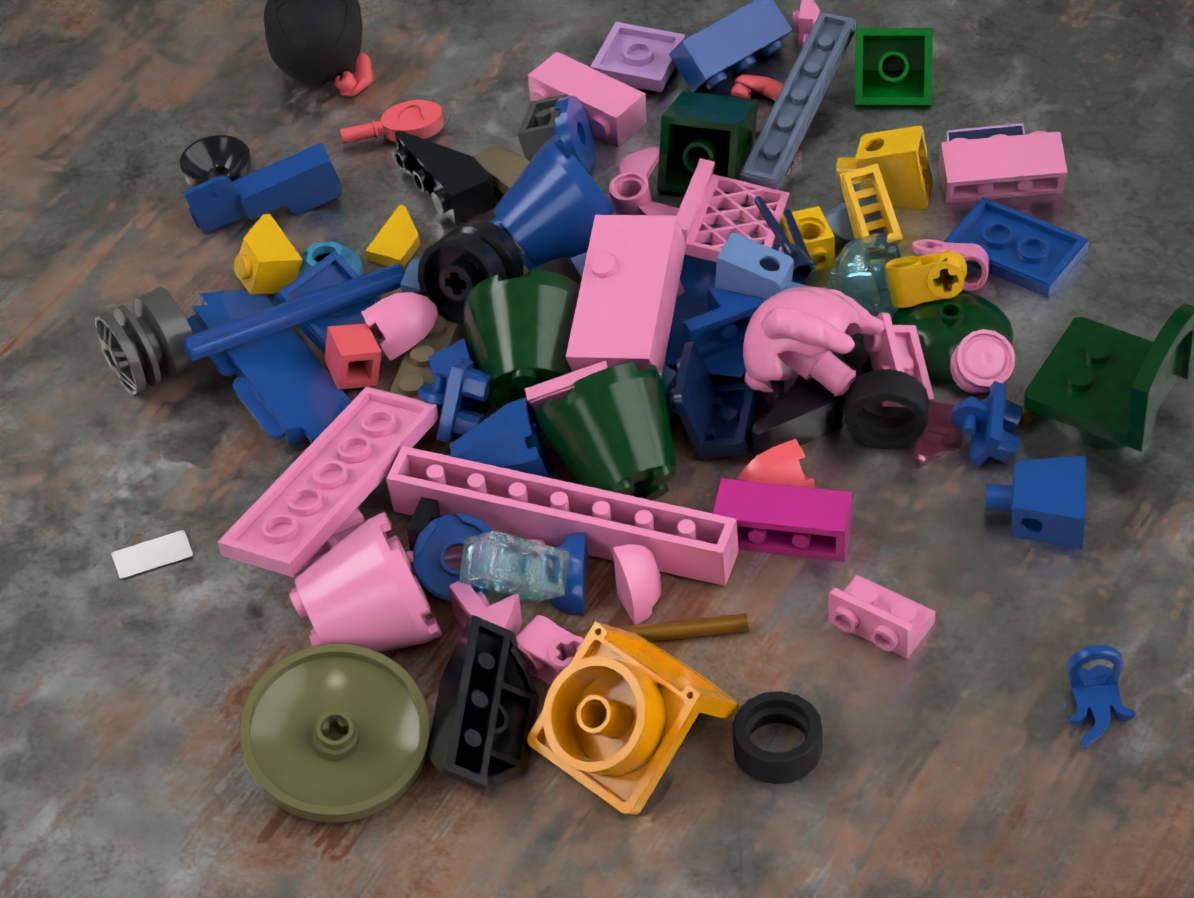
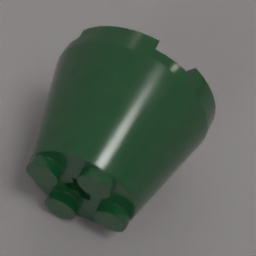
[463,270,580,409]
[536,362,677,500]

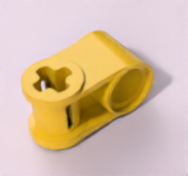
[884,251,967,308]

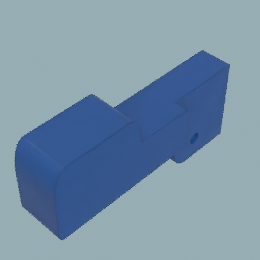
[183,143,342,234]

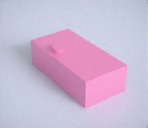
[566,215,686,378]

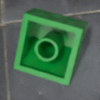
[854,28,933,106]

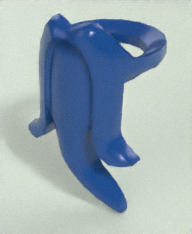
[1066,645,1136,749]

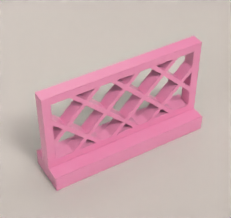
[676,158,790,262]

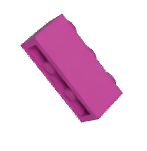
[713,478,853,561]

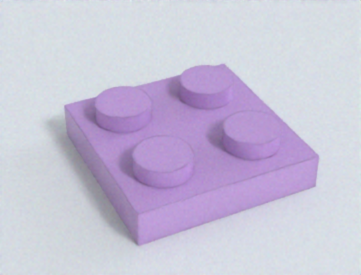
[590,22,686,92]

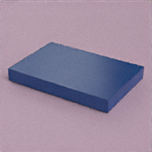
[943,197,1089,298]

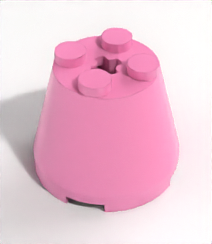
[289,512,442,653]

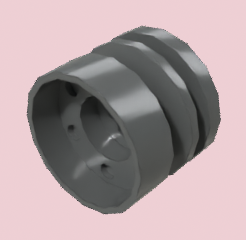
[95,287,199,395]

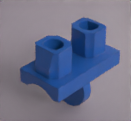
[418,358,491,443]
[951,381,1022,467]

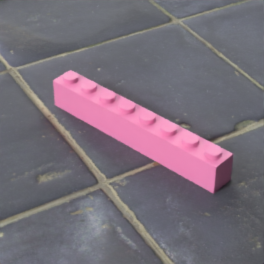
[386,446,739,586]

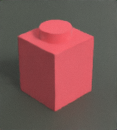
[324,323,382,390]

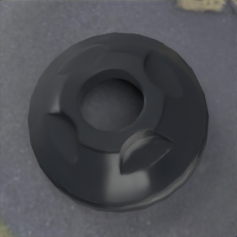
[180,135,251,187]

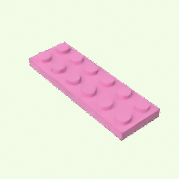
[217,386,440,577]

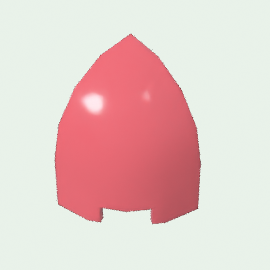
[737,439,815,488]

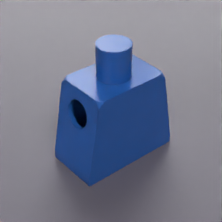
[985,456,1086,549]

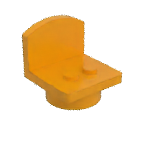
[527,621,740,815]

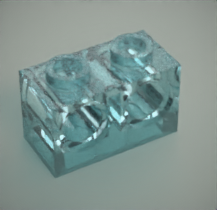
[459,530,569,603]

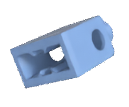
[715,232,806,301]

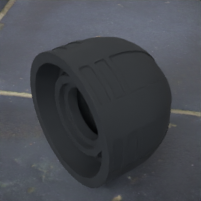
[264,0,363,83]

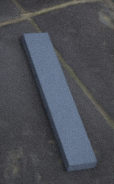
[739,11,857,190]

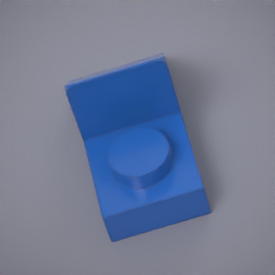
[683,288,765,358]

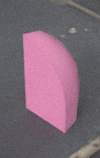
[361,292,438,361]
[613,544,662,625]

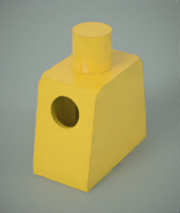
[836,126,933,210]

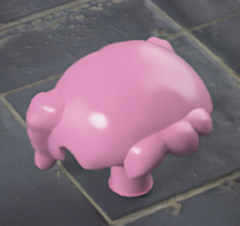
[743,286,885,397]

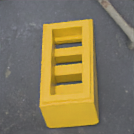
[839,163,903,256]

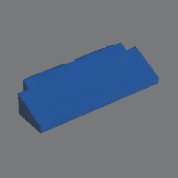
[187,290,352,445]

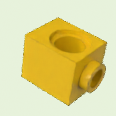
[781,206,835,271]

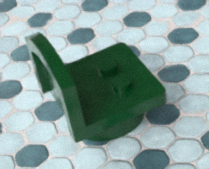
[1024,304,1194,452]

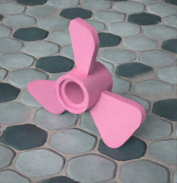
[605,147,679,216]

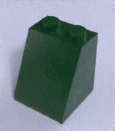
[657,91,758,194]

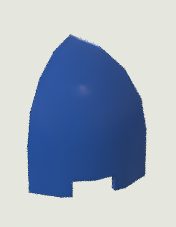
[543,533,589,616]

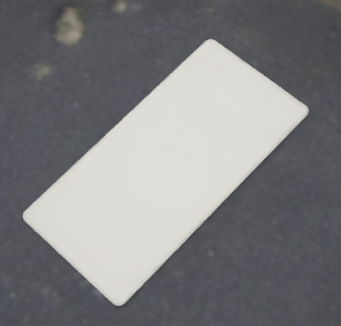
[111,530,193,579]

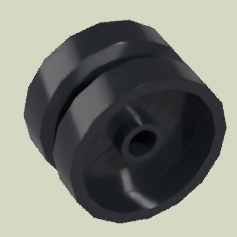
[418,219,524,324]

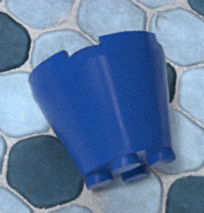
[490,134,617,271]

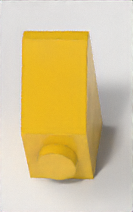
[234,214,303,295]

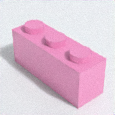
[528,52,647,147]
[938,131,1067,204]

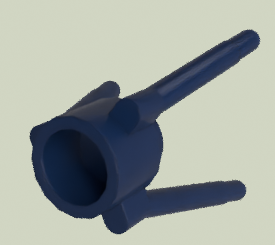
[754,196,816,284]

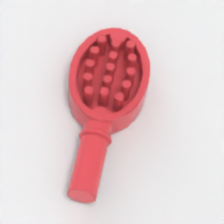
[339,100,444,144]

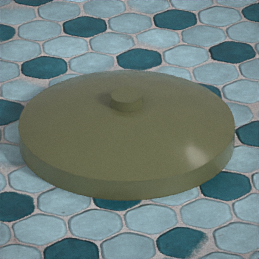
[240,643,430,823]

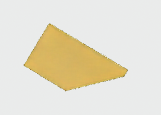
[365,204,420,268]

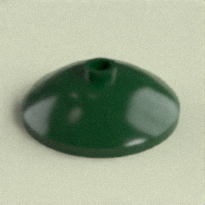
[891,291,1013,385]

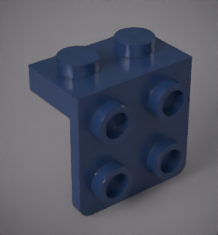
[670,341,760,460]

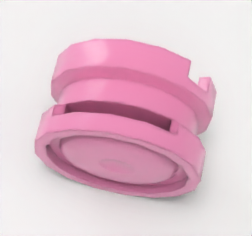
[950,329,1016,395]

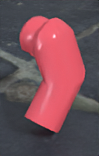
[335,53,373,97]
[731,74,784,101]

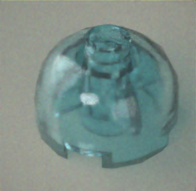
[830,233,901,317]

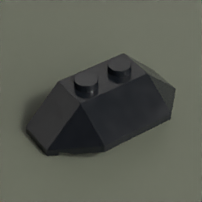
[426,615,539,790]

